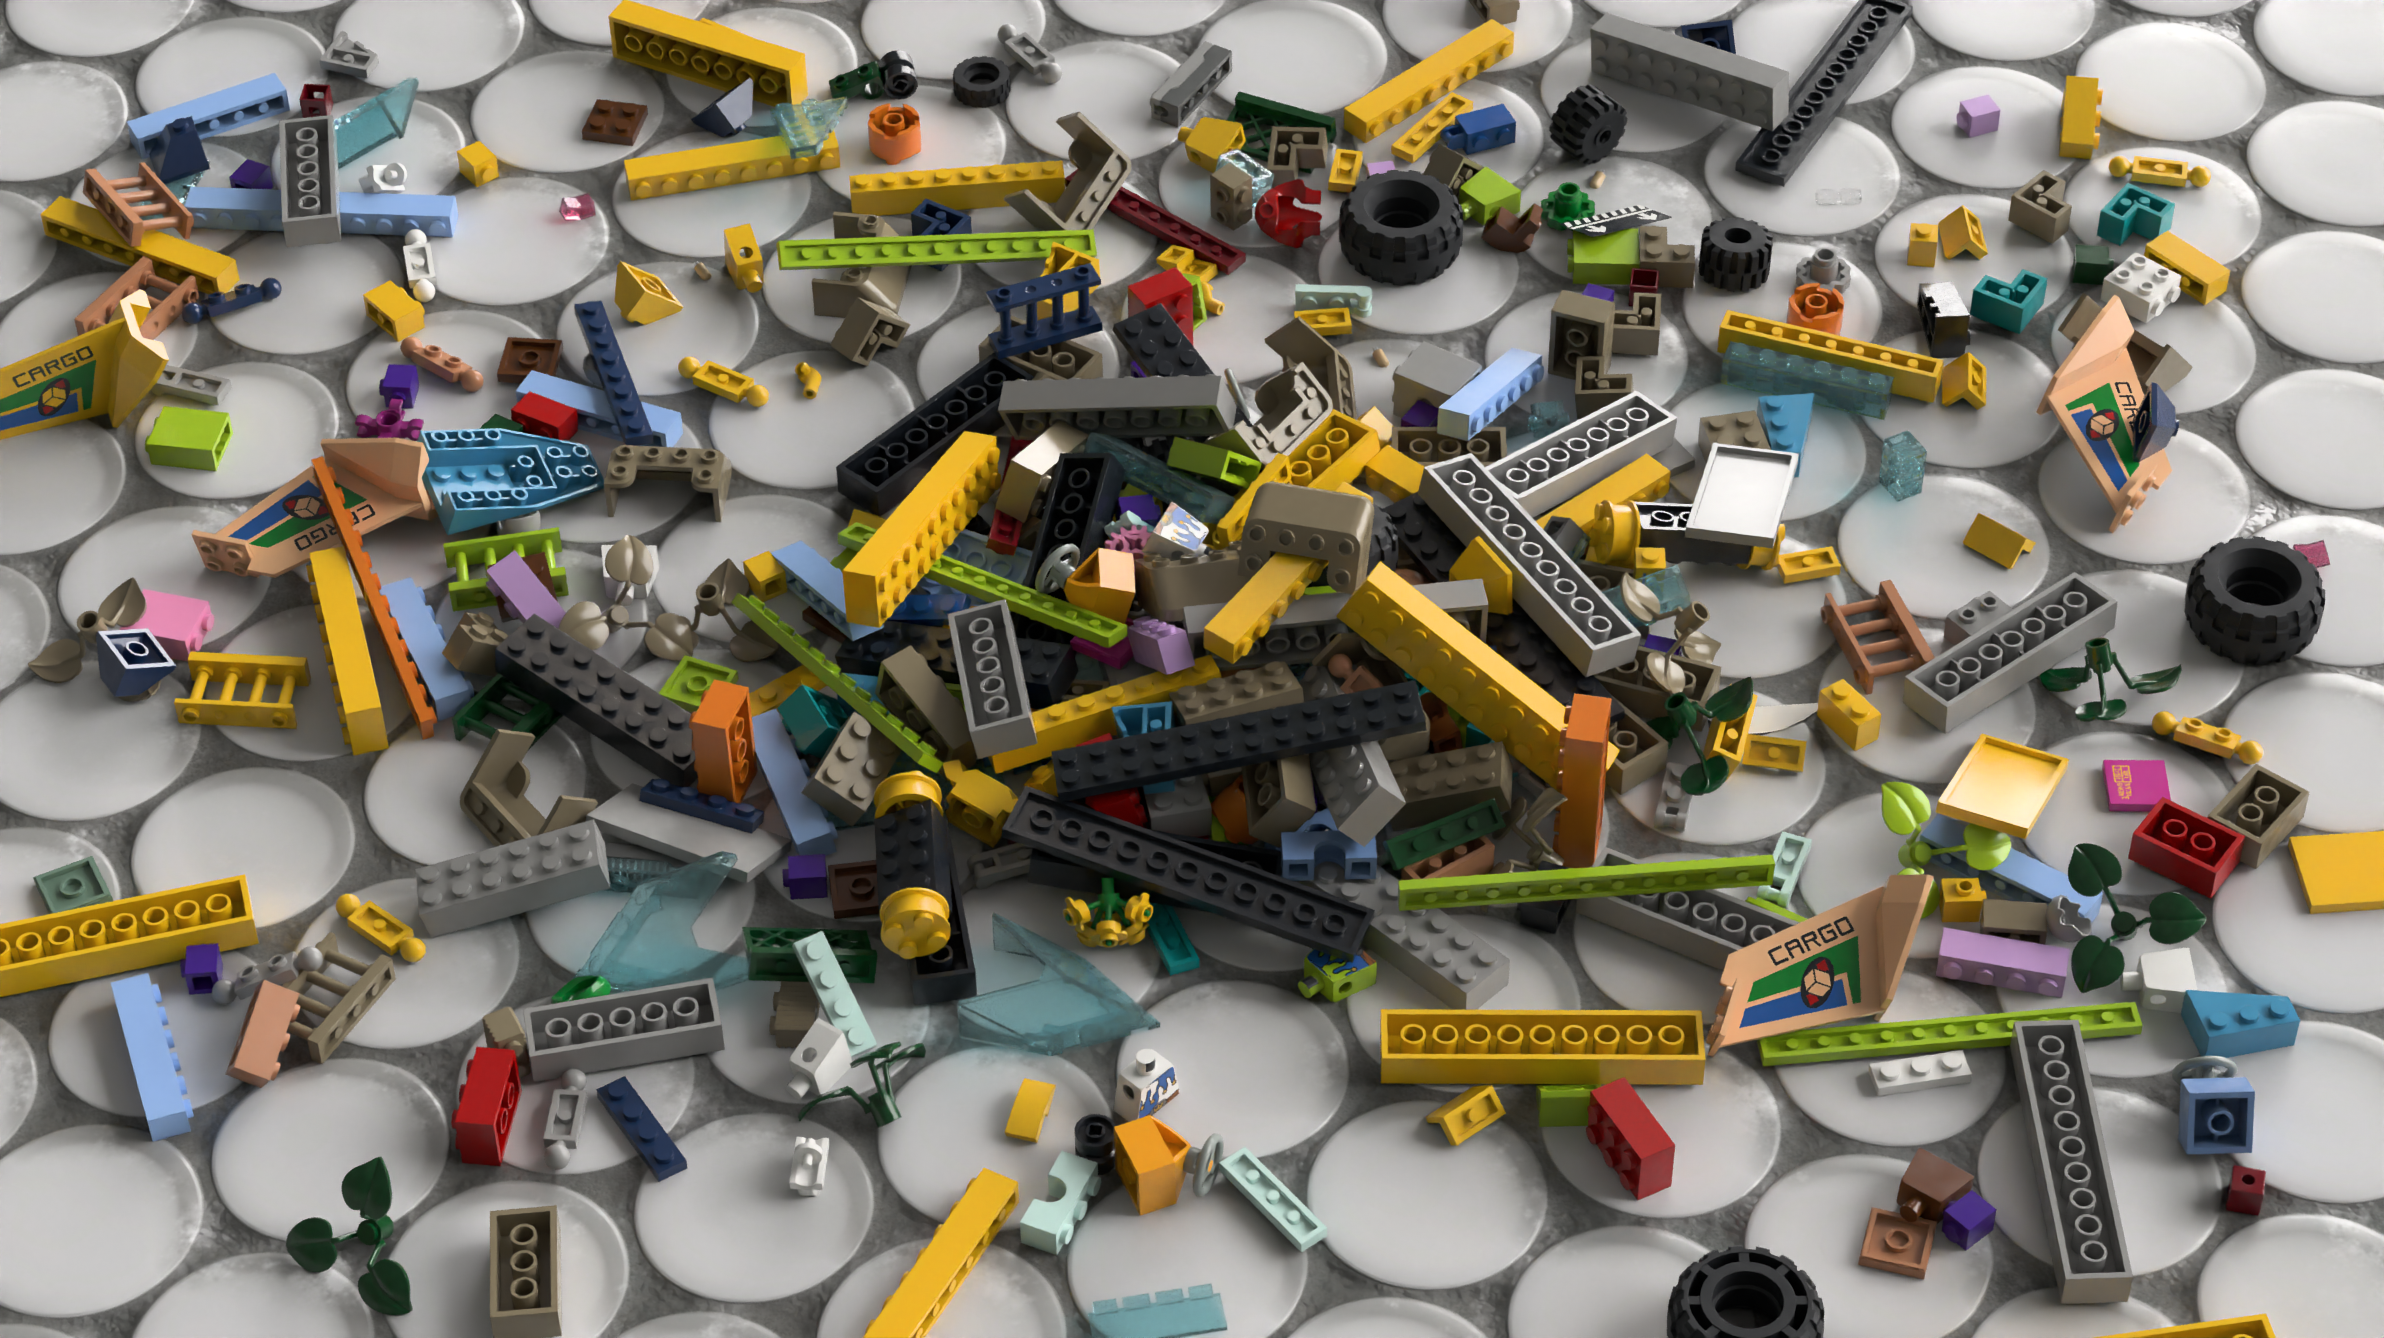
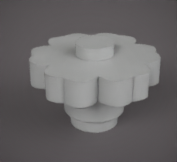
[1796,247,1851,294]

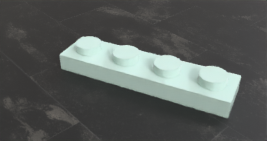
[792,931,877,1057]
[1219,1147,1327,1252]

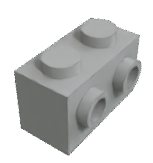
[1944,591,2013,646]

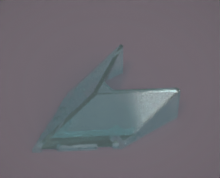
[334,77,419,170]
[573,851,749,992]
[957,912,1160,1056]

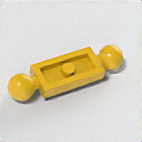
[2108,156,2211,187]
[678,356,769,407]
[2152,711,2263,765]
[335,894,426,962]

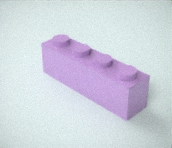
[486,550,566,628]
[1127,616,1195,675]
[1936,927,2070,998]

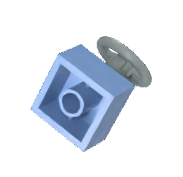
[2172,1056,2255,1154]

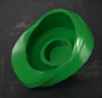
[551,975,611,1004]

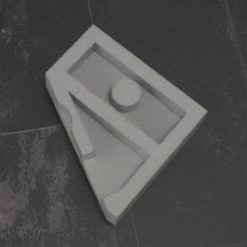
[319,31,379,78]

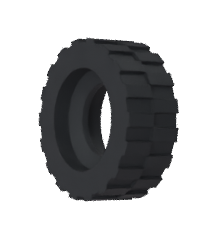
[953,56,1011,108]

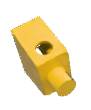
[1178,117,1246,173]
[724,223,764,293]

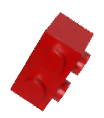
[511,391,578,441]

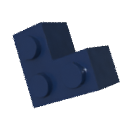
[911,199,972,271]

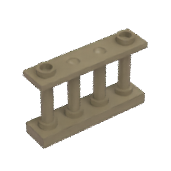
[282,932,396,1064]

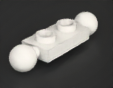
[403,229,437,302]

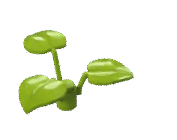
[1881,782,2011,919]

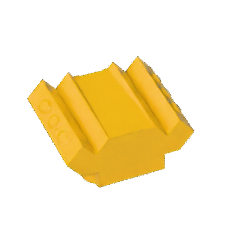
[943,759,1019,847]

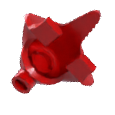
[1255,179,1322,248]

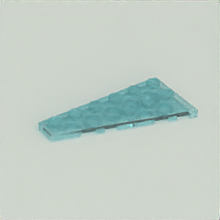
[770,96,848,159]

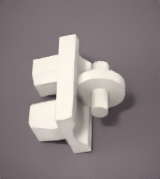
[359,163,407,193]
[789,1137,829,1197]

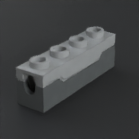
[1150,41,1232,128]

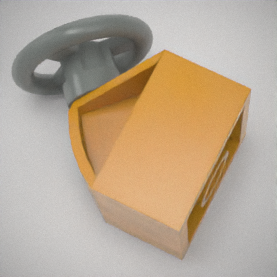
[1035,544,1135,624]
[1114,1115,1224,1216]

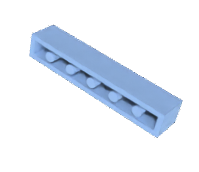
[127,73,290,159]
[1437,348,1544,441]
[516,370,683,447]
[771,541,884,641]
[379,577,475,721]
[752,709,838,856]
[1920,813,2103,923]
[111,973,194,1142]

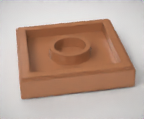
[1858,1207,1937,1280]

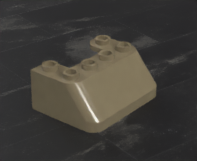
[604,445,732,522]
[1238,481,1374,594]
[1134,541,1251,622]

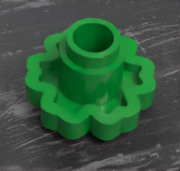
[1541,182,1595,231]

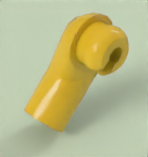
[1201,282,1225,315]
[795,362,821,399]

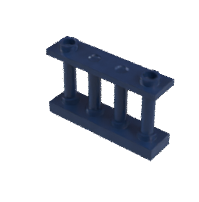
[986,263,1103,359]

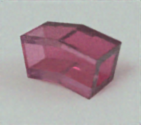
[559,193,596,221]
[2293,540,2330,568]

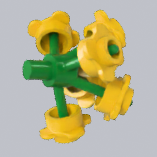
[1063,878,1153,947]

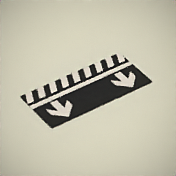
[1560,205,1672,237]

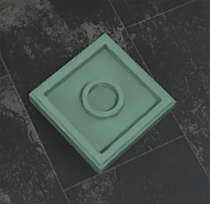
[33,856,113,914]

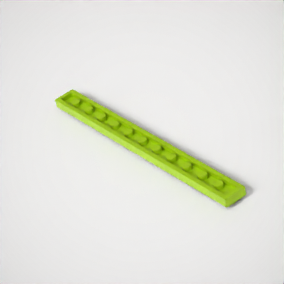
[776,229,1097,270]
[838,522,1128,648]
[731,593,944,773]
[1398,855,1775,911]
[1757,1002,2143,1066]

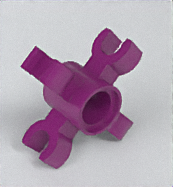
[355,399,424,441]

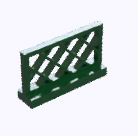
[1226,91,1337,174]
[1377,798,1506,871]
[742,927,878,984]

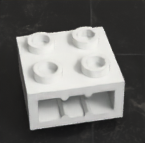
[2100,252,2181,323]

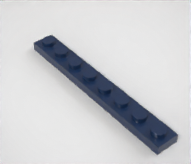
[574,301,653,446]

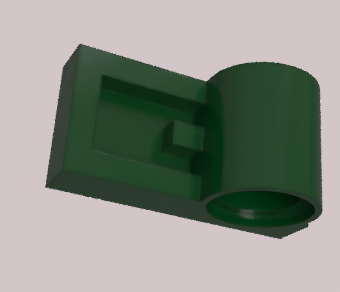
[829,60,884,104]

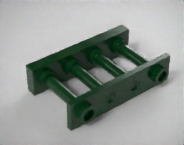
[452,673,563,750]

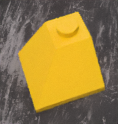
[614,261,683,325]
[1449,536,1512,615]

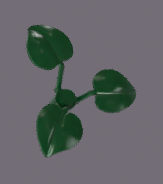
[2040,638,2182,722]
[1646,676,1753,796]
[2068,843,2206,993]
[798,1041,926,1128]
[286,1157,413,1315]

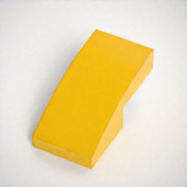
[1156,245,1218,283]
[1005,1078,1056,1143]

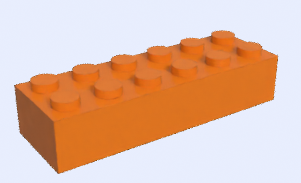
[1552,693,1612,868]

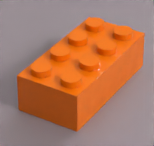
[689,679,758,804]

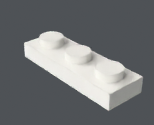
[1868,1050,1972,1096]

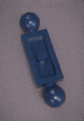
[181,278,282,324]

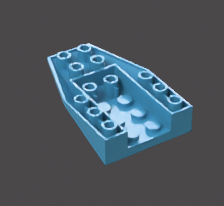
[417,428,604,535]

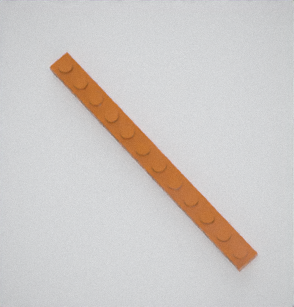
[311,456,437,740]

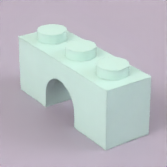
[1020,1151,1101,1255]

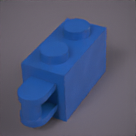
[1440,104,1516,155]

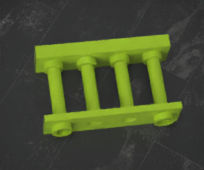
[443,527,569,612]

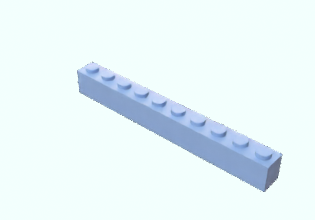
[184,187,458,237]

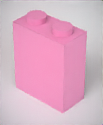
[120,589,214,662]

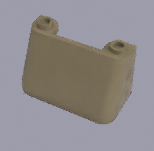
[1202,362,1333,470]

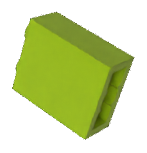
[1567,229,1640,285]
[145,406,233,471]
[1167,437,1262,489]

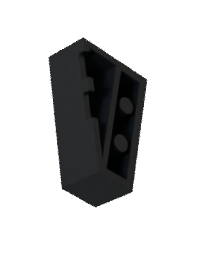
[1917,282,1970,358]

